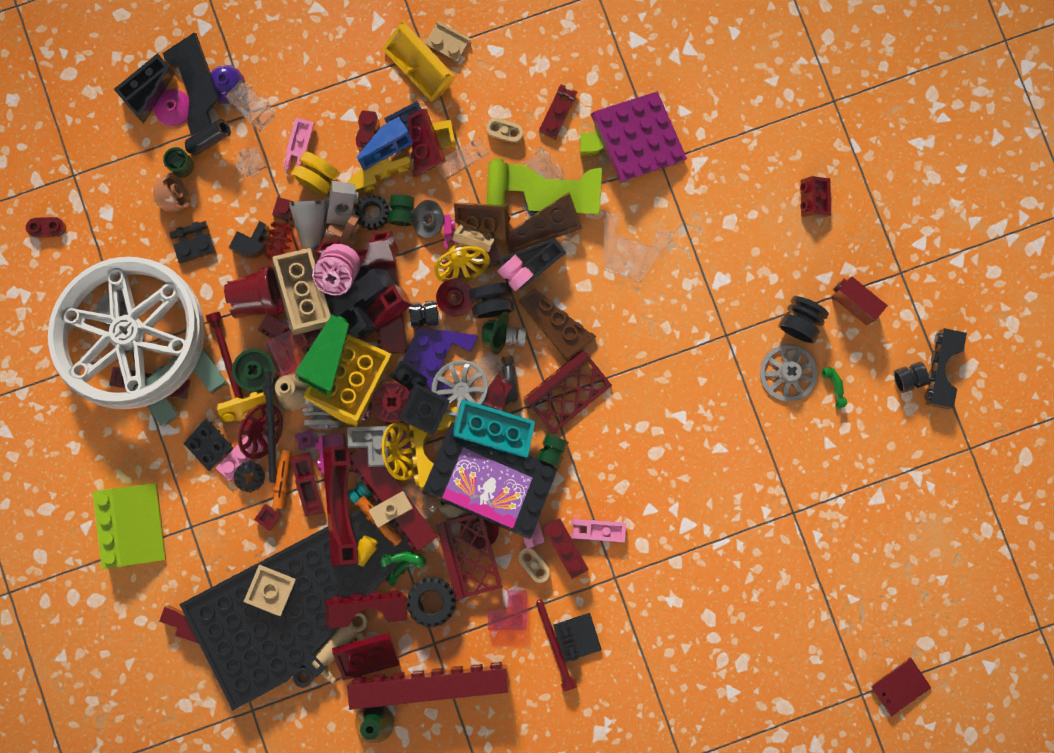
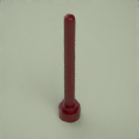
[205,312,243,399]
[536,600,578,692]

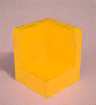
[432,120,456,149]

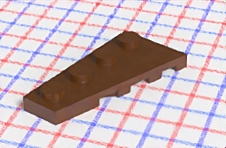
[507,192,582,254]
[519,288,597,360]

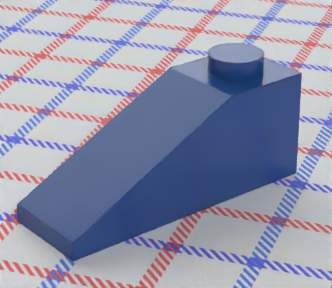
[357,117,413,171]

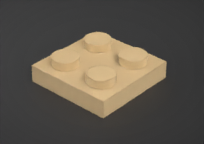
[452,225,496,252]
[244,565,296,616]

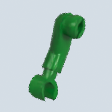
[822,367,847,409]
[381,551,425,568]
[386,559,426,587]

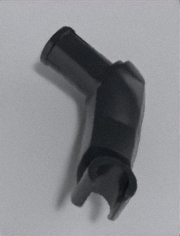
[502,355,519,405]

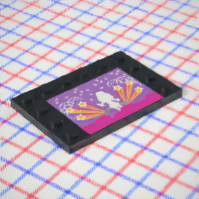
[422,421,558,539]

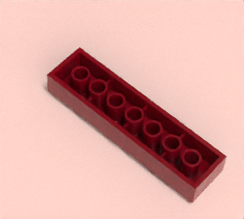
[347,662,509,710]

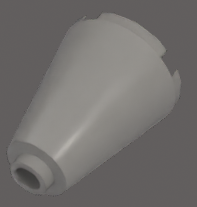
[289,200,328,251]

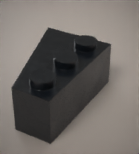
[497,238,567,290]
[327,269,395,323]

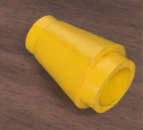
[357,536,378,567]

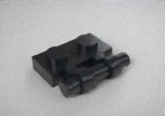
[169,221,216,264]

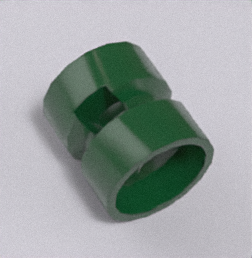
[163,147,194,178]
[388,195,415,226]
[536,434,569,467]

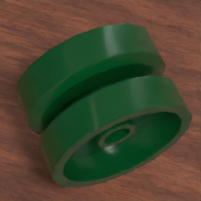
[232,349,279,393]

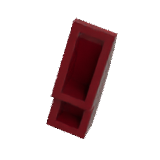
[290,452,324,517]
[159,606,199,644]

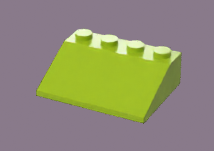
[92,483,166,569]

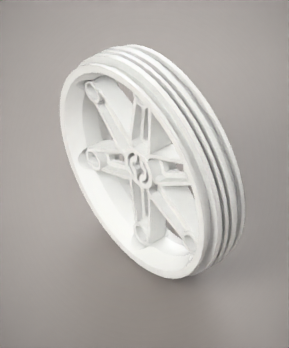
[48,257,205,409]

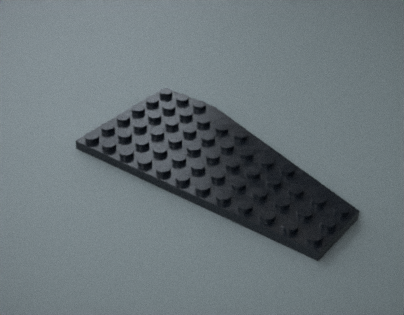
[179,501,413,711]

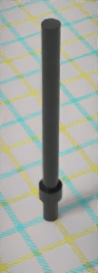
[263,370,277,483]

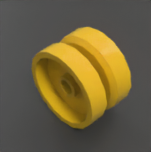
[290,151,340,196]

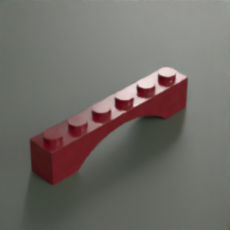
[301,284,412,355]
[323,445,358,566]

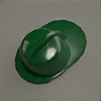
[482,311,509,355]

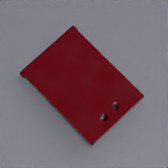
[871,657,931,716]

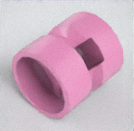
[497,254,533,291]

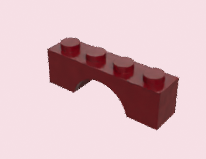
[316,231,399,266]
[325,590,407,629]

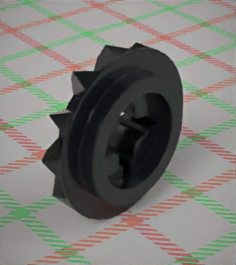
[233,462,265,493]

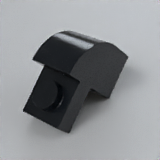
[228,221,270,258]

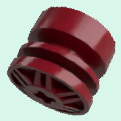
[372,382,410,424]

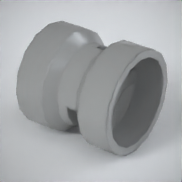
[506,326,526,347]

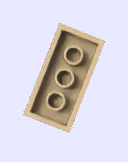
[272,248,330,335]

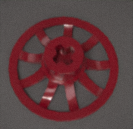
[238,403,283,459]

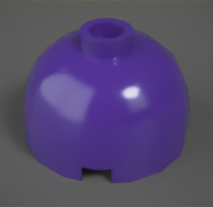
[211,65,247,104]

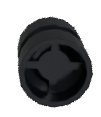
[409,301,439,328]
[894,361,930,393]

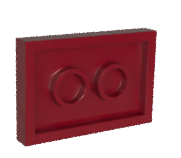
[332,633,400,681]

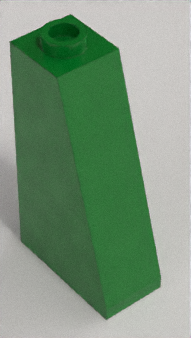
[295,315,349,397]

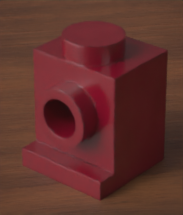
[258,314,290,341]

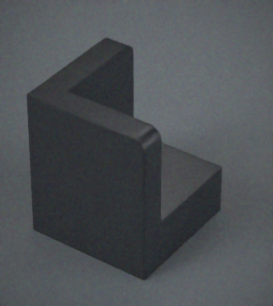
[349,307,376,339]

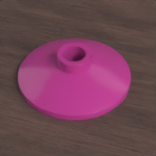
[154,89,189,126]

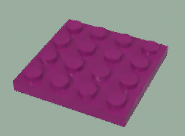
[591,91,687,183]

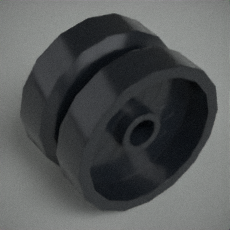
[469,283,514,319]

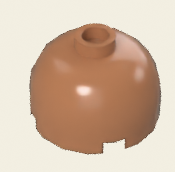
[153,173,190,212]

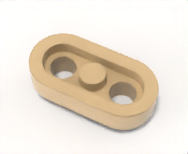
[486,118,523,144]
[518,548,550,583]

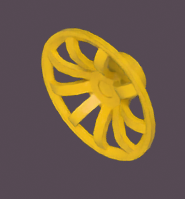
[434,245,490,282]
[382,422,416,480]

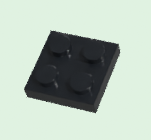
[398,383,450,436]

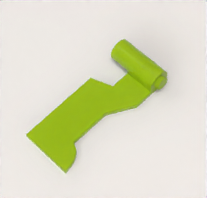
[486,158,603,214]

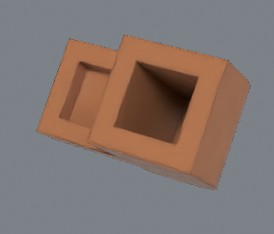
[321,214,360,248]

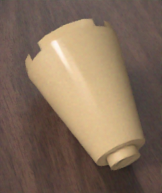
[274,372,308,411]

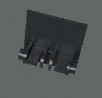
[183,419,233,471]
[553,613,602,662]

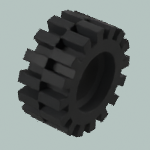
[355,194,390,230]

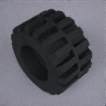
[406,577,456,628]

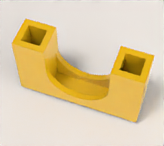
[409,407,457,492]

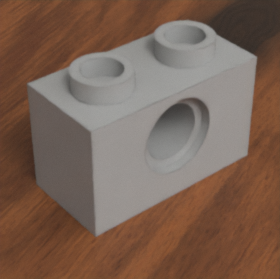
[326,181,358,226]

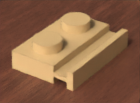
[425,21,470,63]

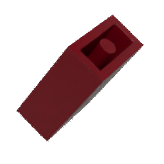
[831,276,888,326]

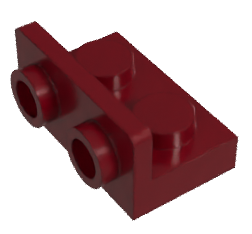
[800,176,831,217]

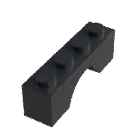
[924,328,967,409]

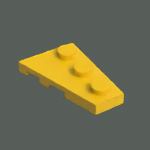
[217,392,278,423]

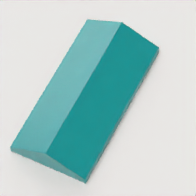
[453,399,535,458]

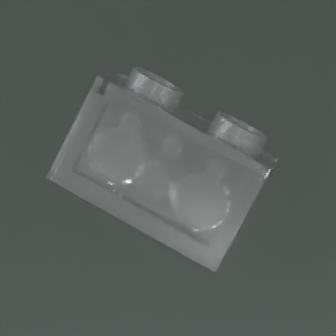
[522,147,564,180]

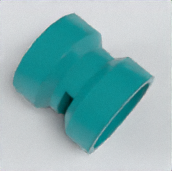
[348,480,373,504]

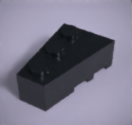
[114,53,175,124]

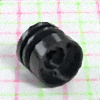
[778,296,829,344]

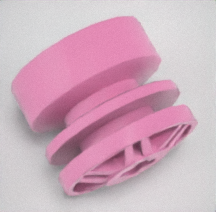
[312,244,361,295]

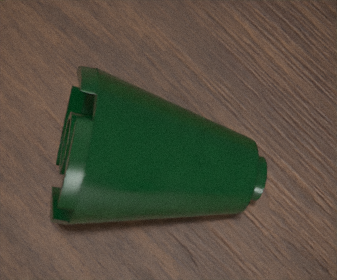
[355,706,394,743]

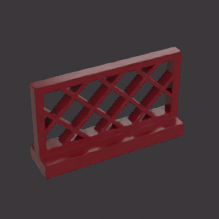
[523,350,612,434]
[436,515,503,600]

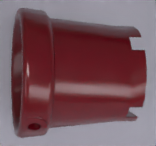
[224,266,284,319]

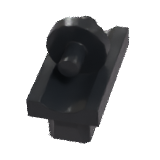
[389,360,428,390]

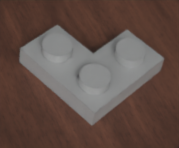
[347,426,389,467]

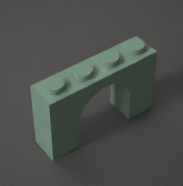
[134,348,228,427]

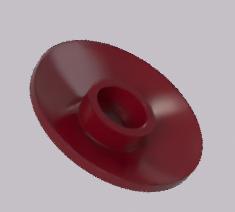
[436,278,473,317]
[461,513,499,549]

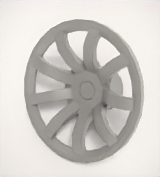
[760,345,817,402]
[431,360,488,416]

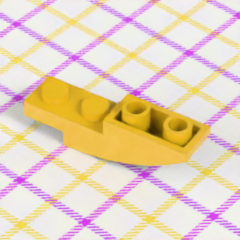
[346,157,412,194]

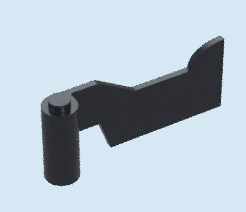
[162,33,231,156]

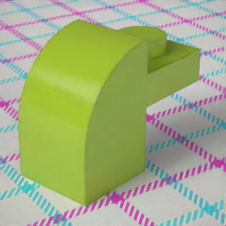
[580,124,605,156]

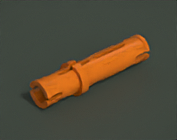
[272,450,292,509]
[355,496,404,547]

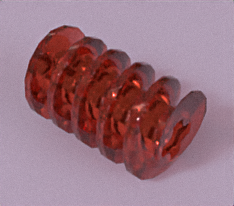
[263,222,295,261]

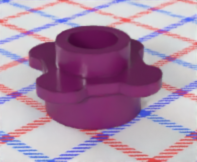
[295,429,316,451]

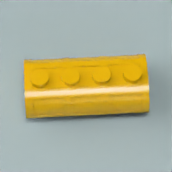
[382,21,455,103]

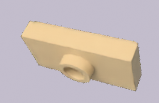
[369,491,413,528]

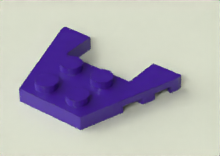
[402,328,478,399]

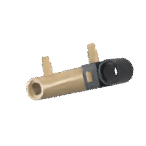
[293,611,369,688]

